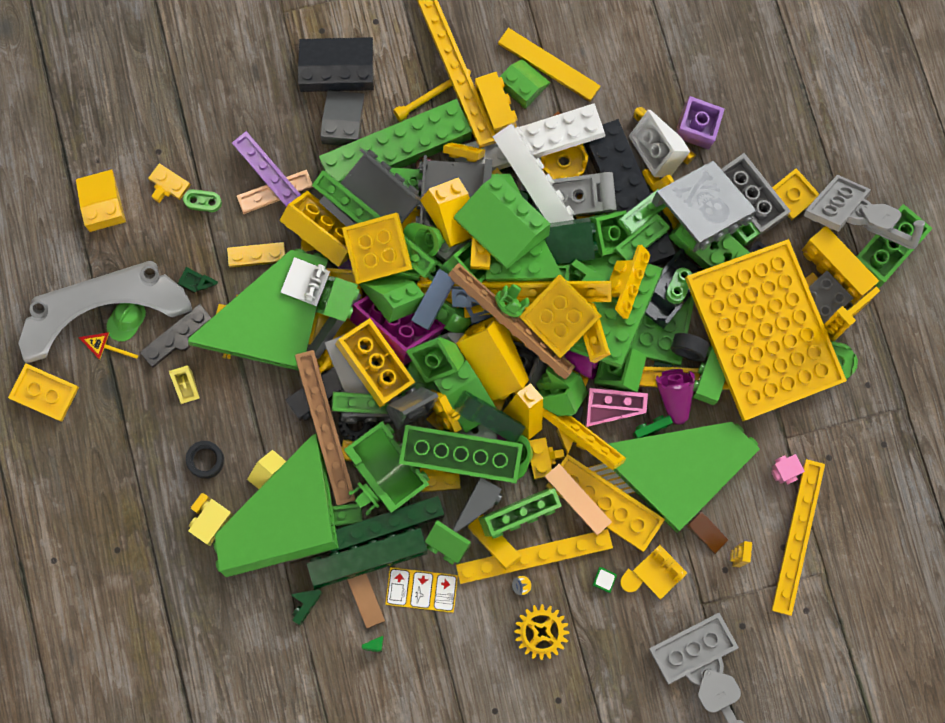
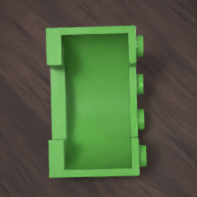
[344,422,430,513]

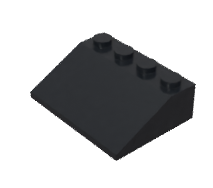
[298,37,374,92]

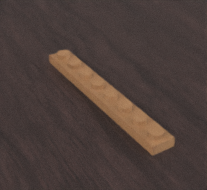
[448,263,575,379]
[294,350,356,505]

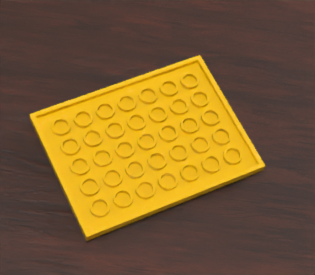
[685,239,847,421]

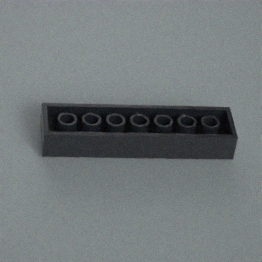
[584,119,676,266]

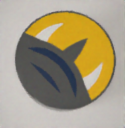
[512,576,532,596]

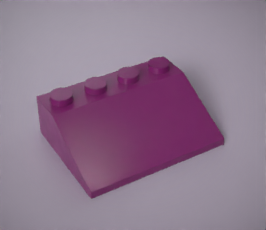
[349,295,446,366]

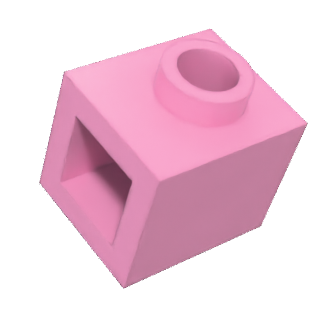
[771,454,805,485]

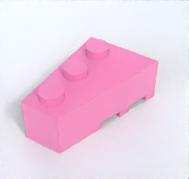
[585,388,648,427]

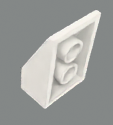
[629,110,690,177]

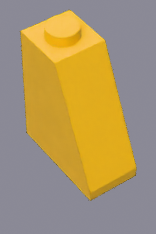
[503,383,543,440]

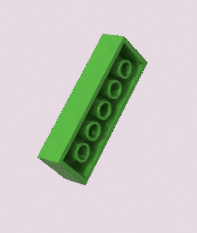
[399,425,523,483]

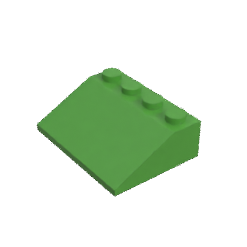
[454,173,551,269]

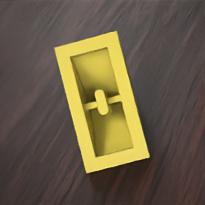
[169,365,200,404]
[247,450,286,489]

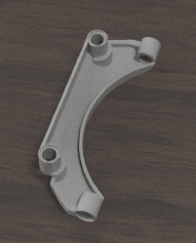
[18,261,192,364]

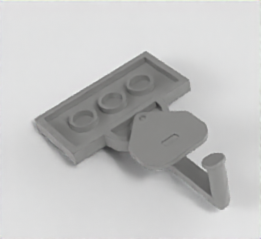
[804,175,925,249]
[649,613,744,723]

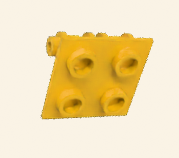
[633,545,687,600]

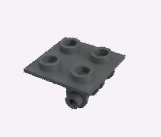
[809,271,853,324]

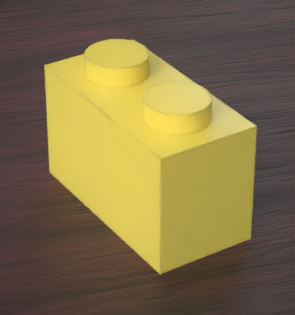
[188,499,233,546]

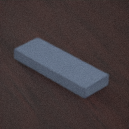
[411,269,454,330]

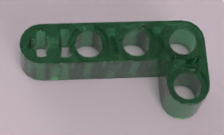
[453,390,526,443]

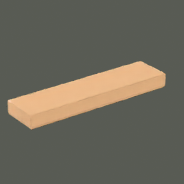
[237,170,314,214]
[544,464,612,535]

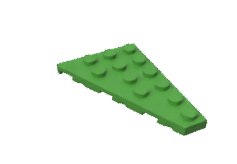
[486,174,562,282]

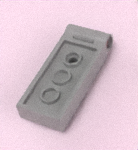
[521,172,617,217]

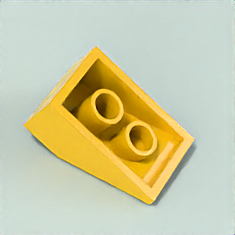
[76,170,126,232]
[420,177,472,248]

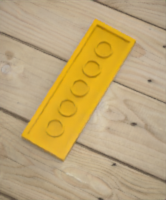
[546,454,665,552]

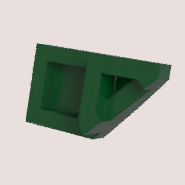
[177,267,218,293]

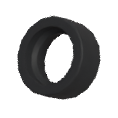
[670,333,710,361]
[185,441,224,479]

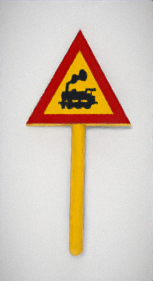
[78,332,138,360]

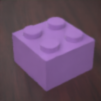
[676,96,724,150]

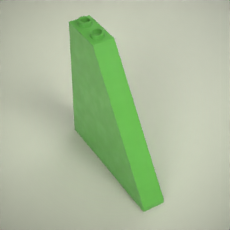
[188,249,328,371]
[609,422,760,533]
[214,434,339,577]

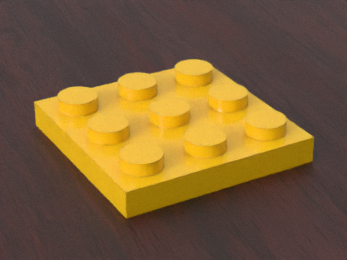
[342,213,413,284]
[519,275,602,358]

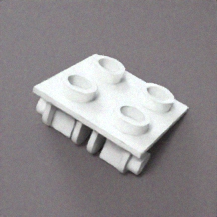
[281,257,330,306]

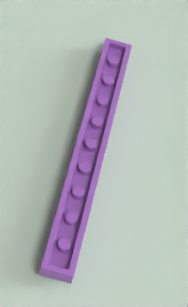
[232,131,352,270]

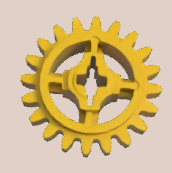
[514,604,569,660]

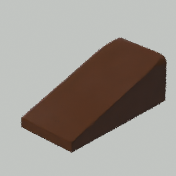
[687,512,728,554]

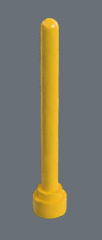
[393,69,471,122]

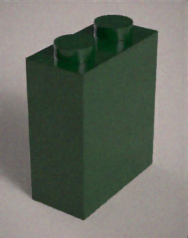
[545,218,598,264]

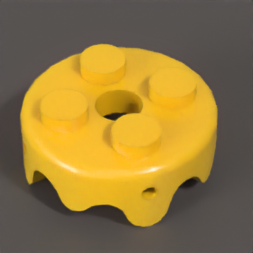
[541,144,588,179]

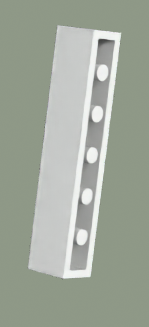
[493,124,575,223]

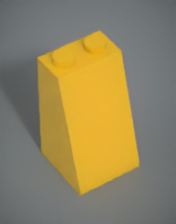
[456,316,529,401]

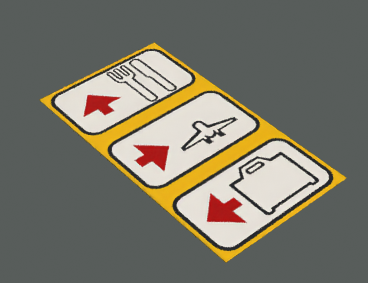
[385,567,458,613]

